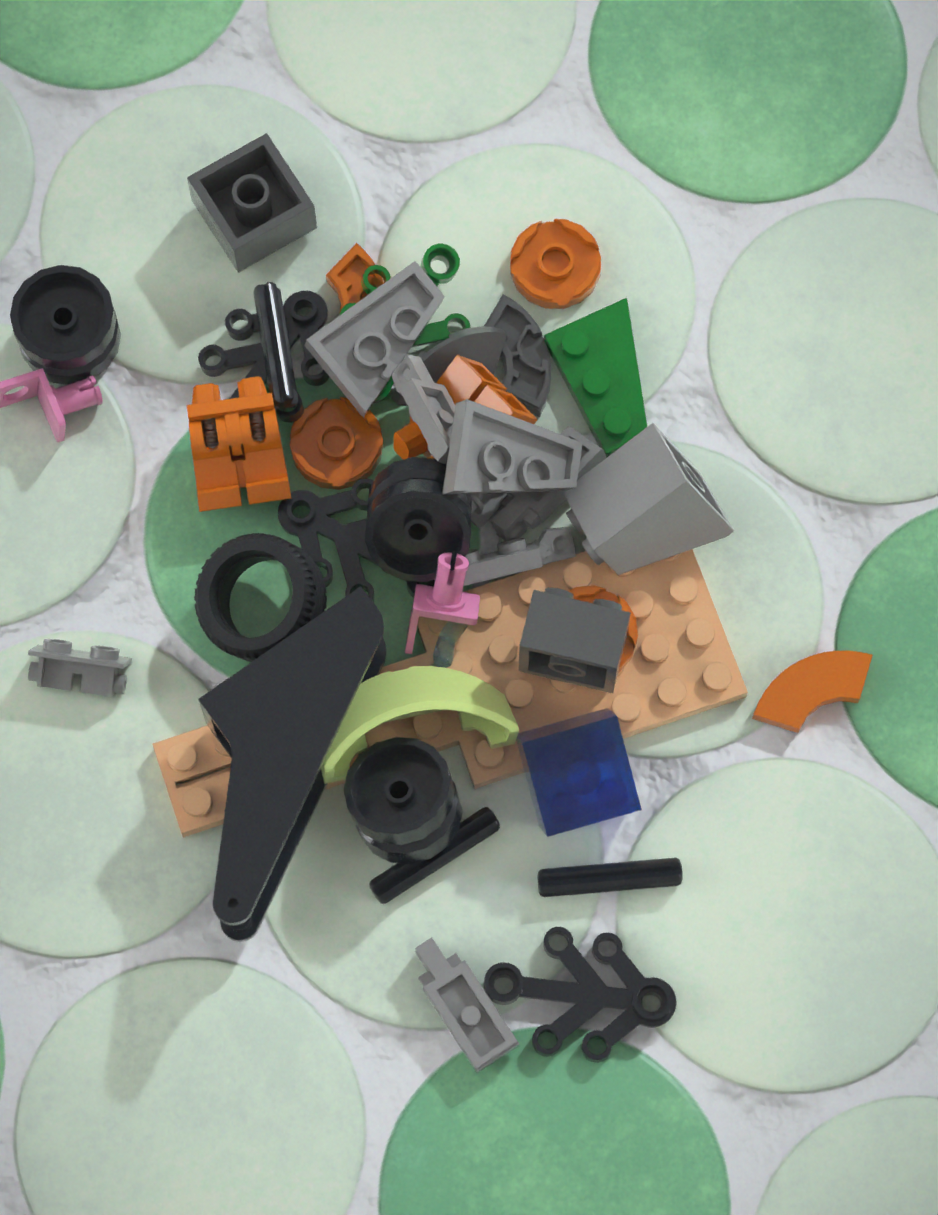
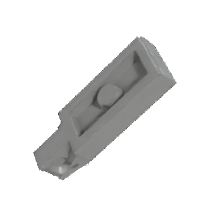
[391,354,456,464]
[491,427,606,541]
[464,527,576,586]
[415,938,519,1073]

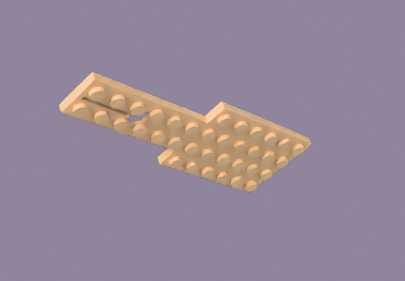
[152,549,748,838]

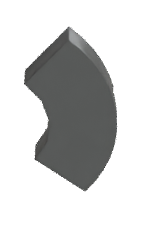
[484,294,551,417]
[391,326,508,406]

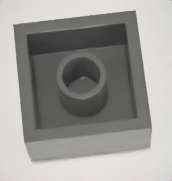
[187,133,317,272]
[518,587,631,693]

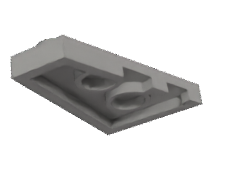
[304,261,445,418]
[442,399,583,495]

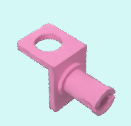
[0,368,103,443]
[405,552,480,654]

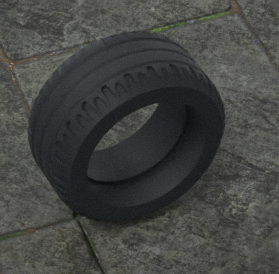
[194,533,327,662]

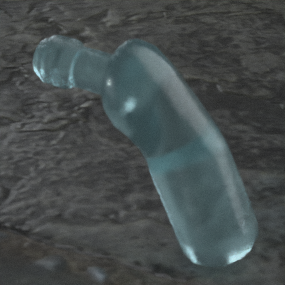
[430,621,468,668]

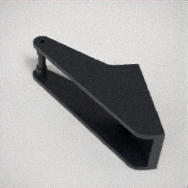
[198,586,387,942]

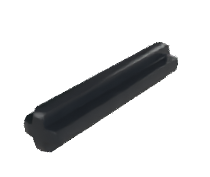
[253,282,299,411]
[369,807,500,904]
[537,857,683,897]

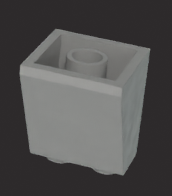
[562,423,734,575]

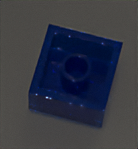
[516,708,642,837]

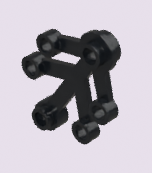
[198,291,330,422]
[278,478,435,603]
[484,927,677,1063]

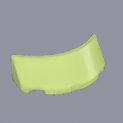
[321,666,519,784]

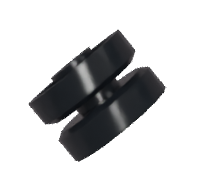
[10,265,121,385]
[365,457,472,582]
[343,737,463,864]

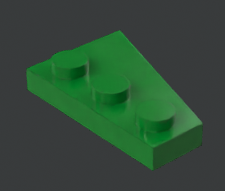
[544,298,647,458]

